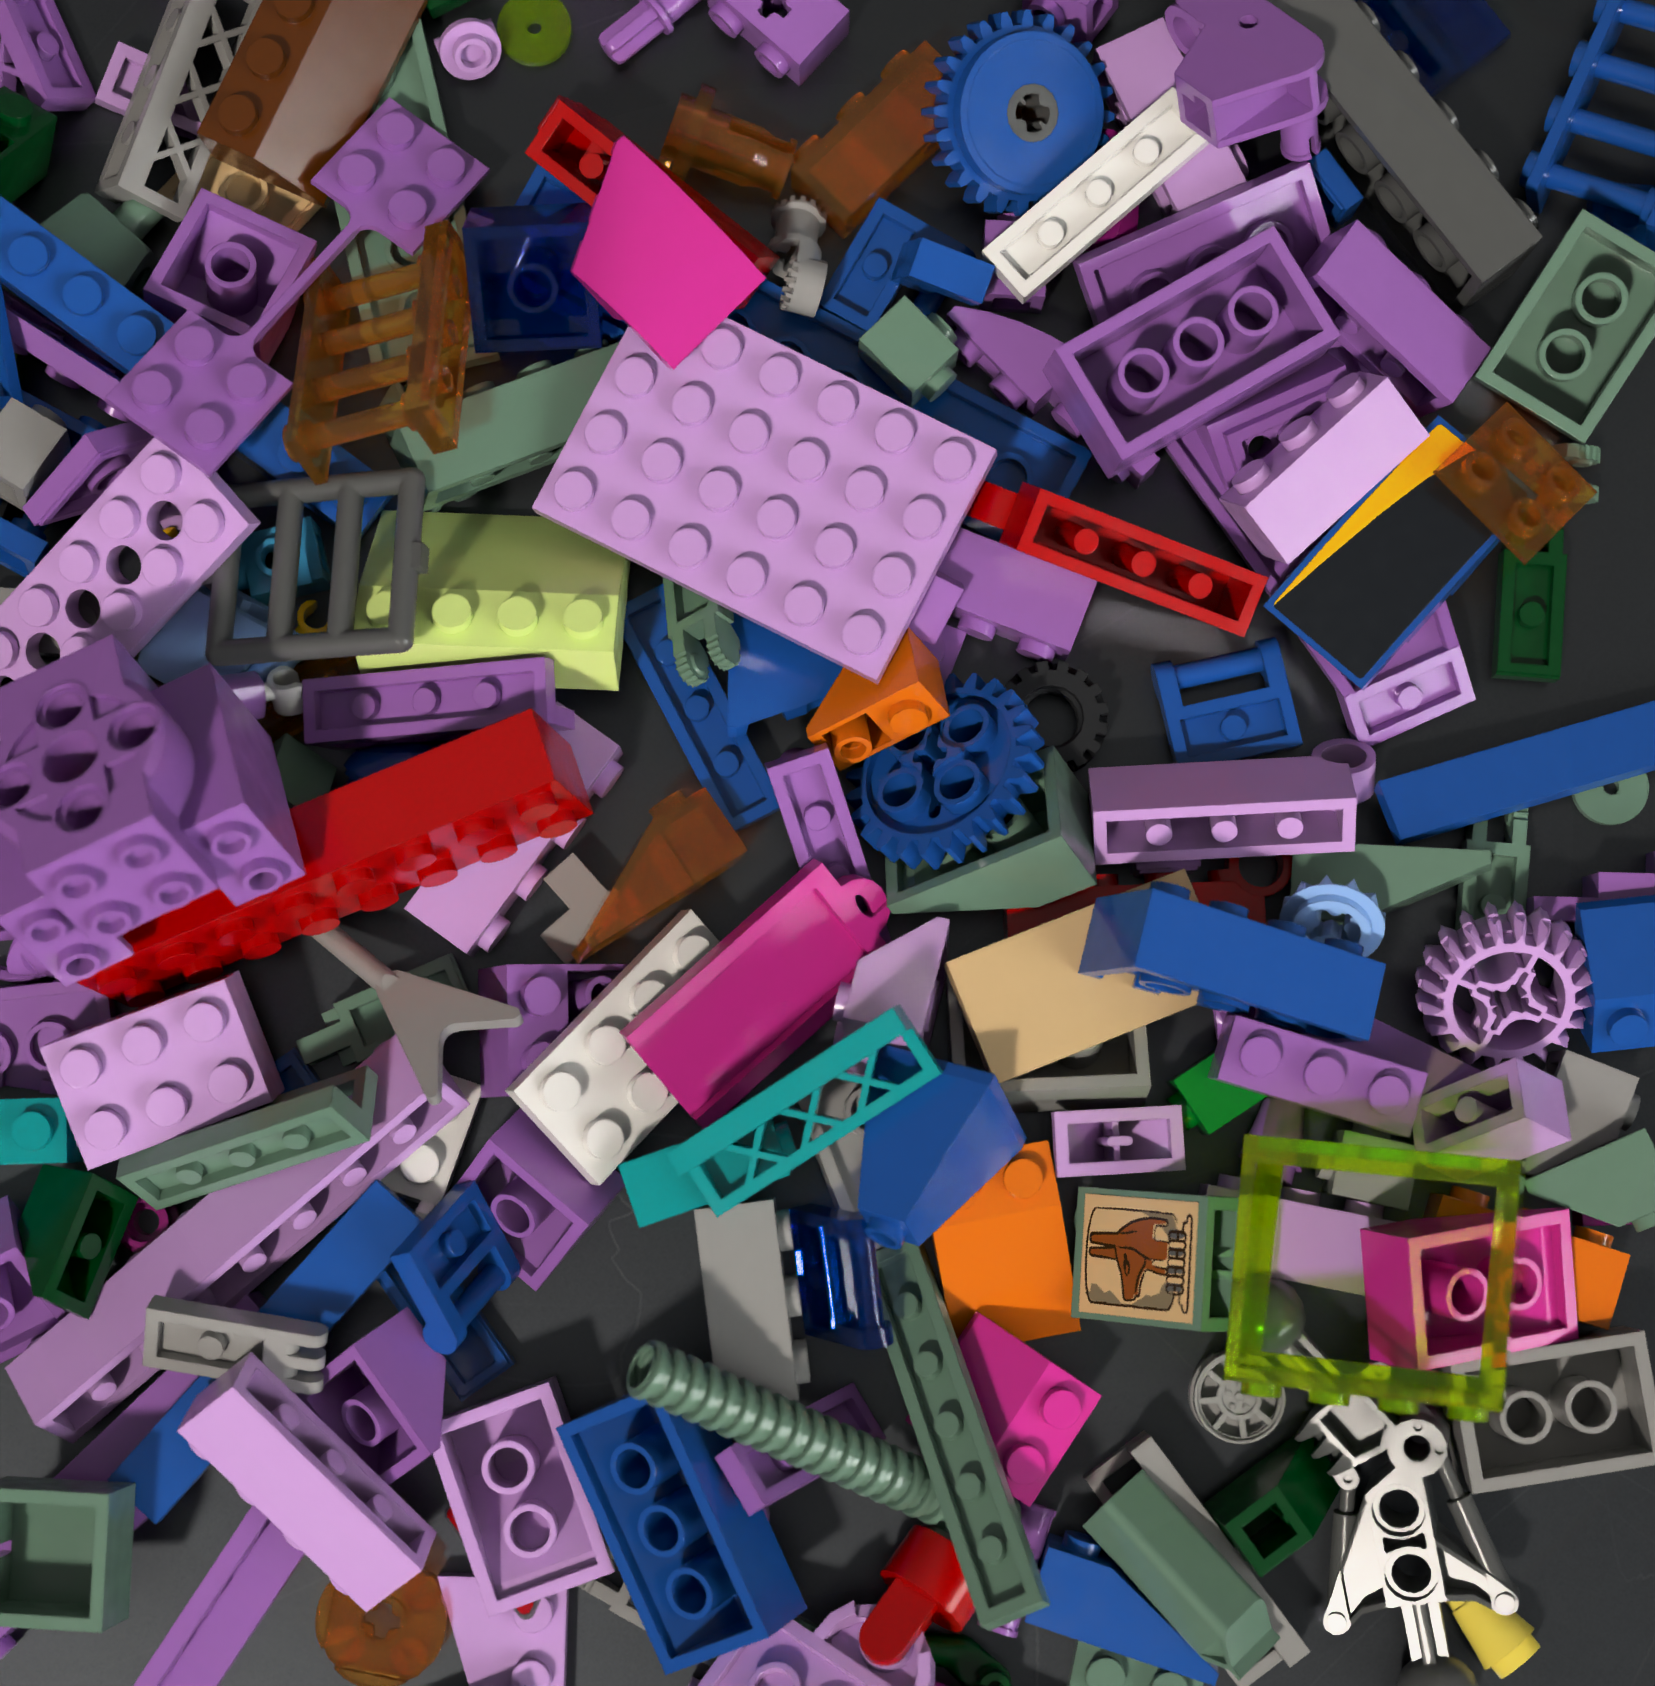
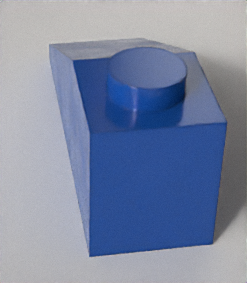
[1024,1530,1219,1686]

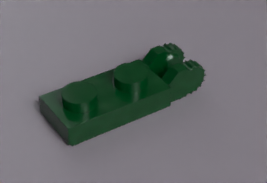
[1491,507,1568,683]

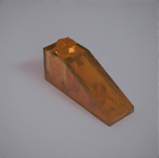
[571,787,748,964]

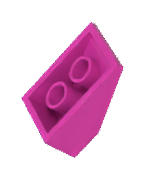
[1360,1207,1579,1372]

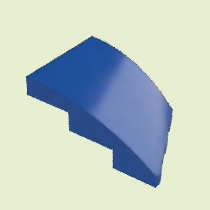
[727,612,843,737]

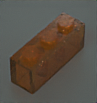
[791,40,943,240]

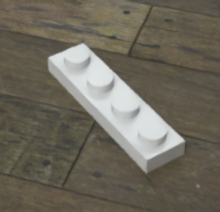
[980,87,1209,305]

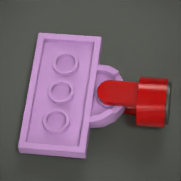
[697,1524,975,1686]

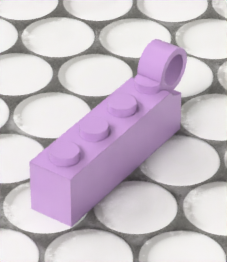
[1088,738,1376,865]

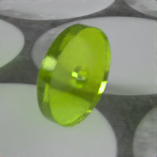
[497,0,572,67]

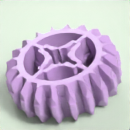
[1415,900,1594,1068]

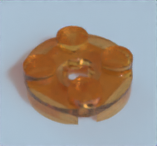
[315,1566,449,1686]

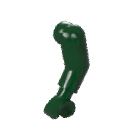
[924,1632,1012,1686]

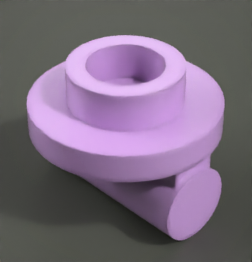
[433,18,502,80]

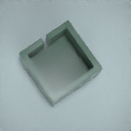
[0,1476,136,1633]

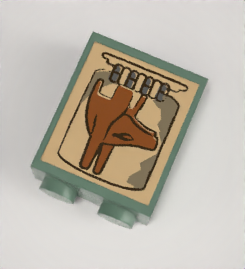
[1071,1186,1245,1332]

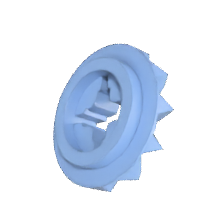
[1279,875,1386,957]

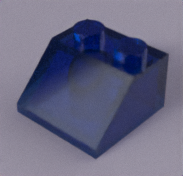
[462,203,603,353]

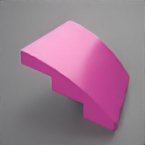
[570,135,766,370]

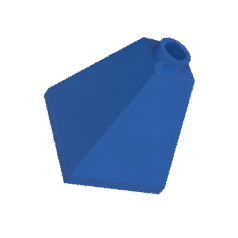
[857,1045,1027,1249]

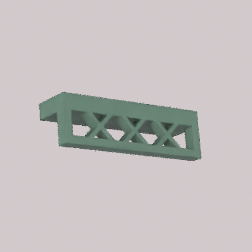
[116,1065,378,1210]

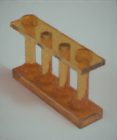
[282,219,476,485]

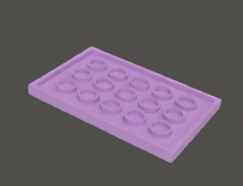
[532,317,997,684]

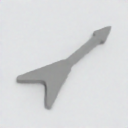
[311,926,524,1105]

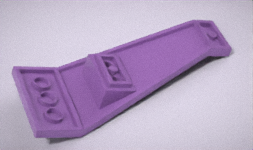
[1072,161,1476,747]

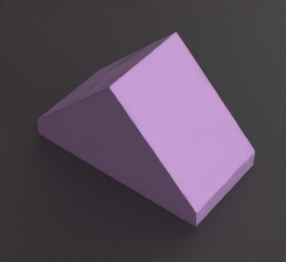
[1051,1105,1186,1178]

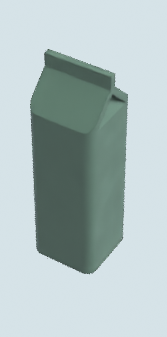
[1082,1469,1281,1681]

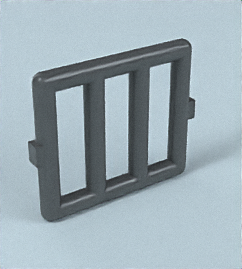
[203,467,430,666]

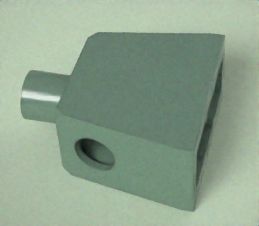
[40,192,164,299]

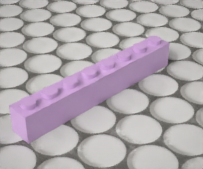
[5,1034,470,1444]

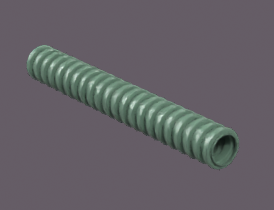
[627,1339,1021,1532]

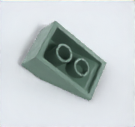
[885,745,1097,914]

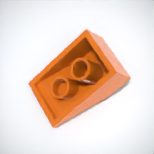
[931,1140,1081,1342]

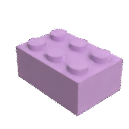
[39,970,285,1170]

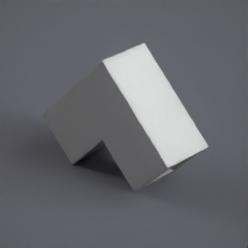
[540,853,629,964]

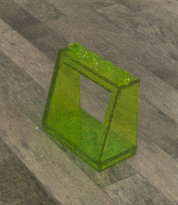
[1224,1134,1527,1423]

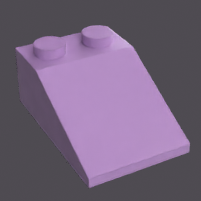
[433,1376,615,1618]

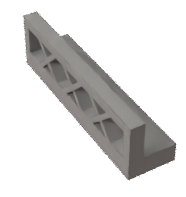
[94,0,262,222]
[1083,1430,1311,1686]

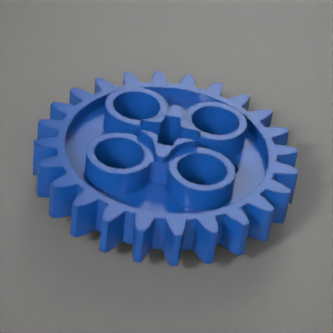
[845,673,1045,870]

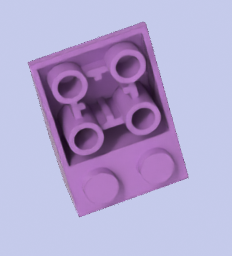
[478,964,628,1098]

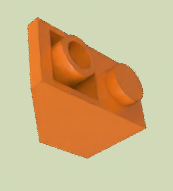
[806,627,950,771]

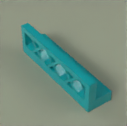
[665,1004,943,1218]

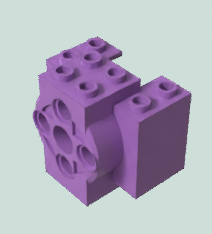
[0,634,306,987]

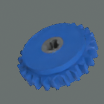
[921,9,1115,216]

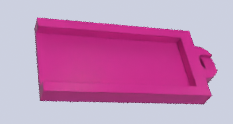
[619,858,890,1129]

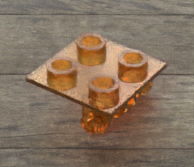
[1433,402,1597,565]

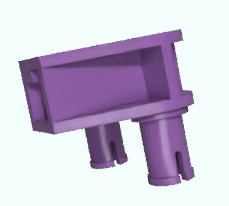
[1165,0,1329,162]

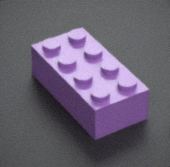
[1042,225,1341,479]

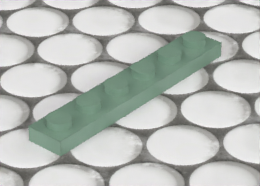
[857,1242,1051,1631]

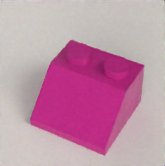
[905,1311,1102,1507]

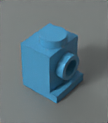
[238,516,331,604]

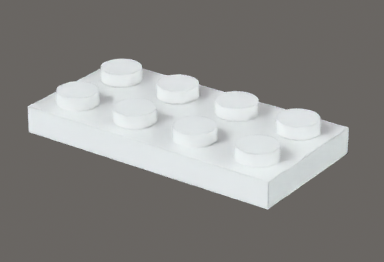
[505,909,720,1185]

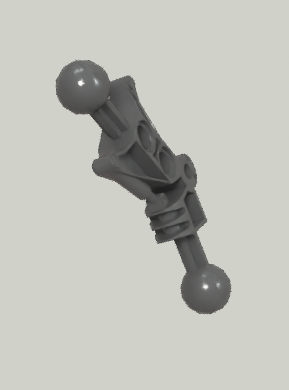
[1226,1275,1519,1686]

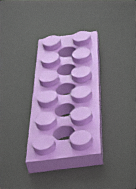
[0,437,261,684]

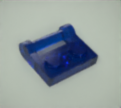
[789,1203,894,1350]

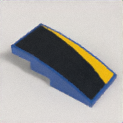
[1263,415,1538,691]

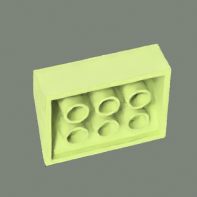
[354,510,631,691]

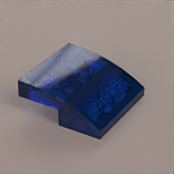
[1354,0,1511,98]

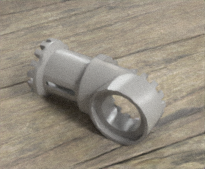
[766,195,828,318]

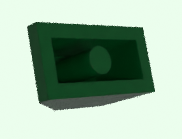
[18,1164,139,1320]

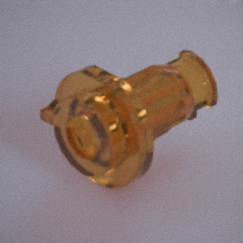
[658,83,798,200]

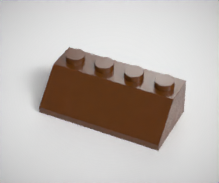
[197,0,429,208]

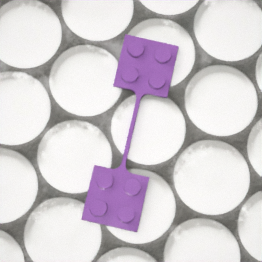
[105,97,490,477]

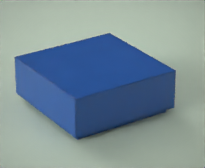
[1308,148,1364,229]

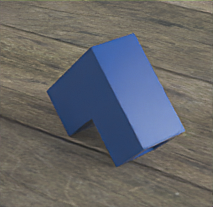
[891,237,995,306]

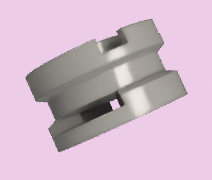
[1188,1348,1286,1444]

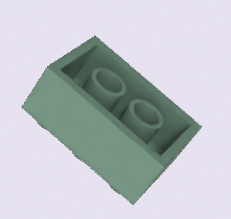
[1472,209,1655,444]

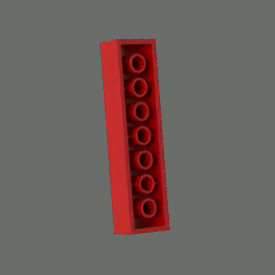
[76,708,594,1008]

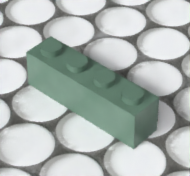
[390,339,619,512]

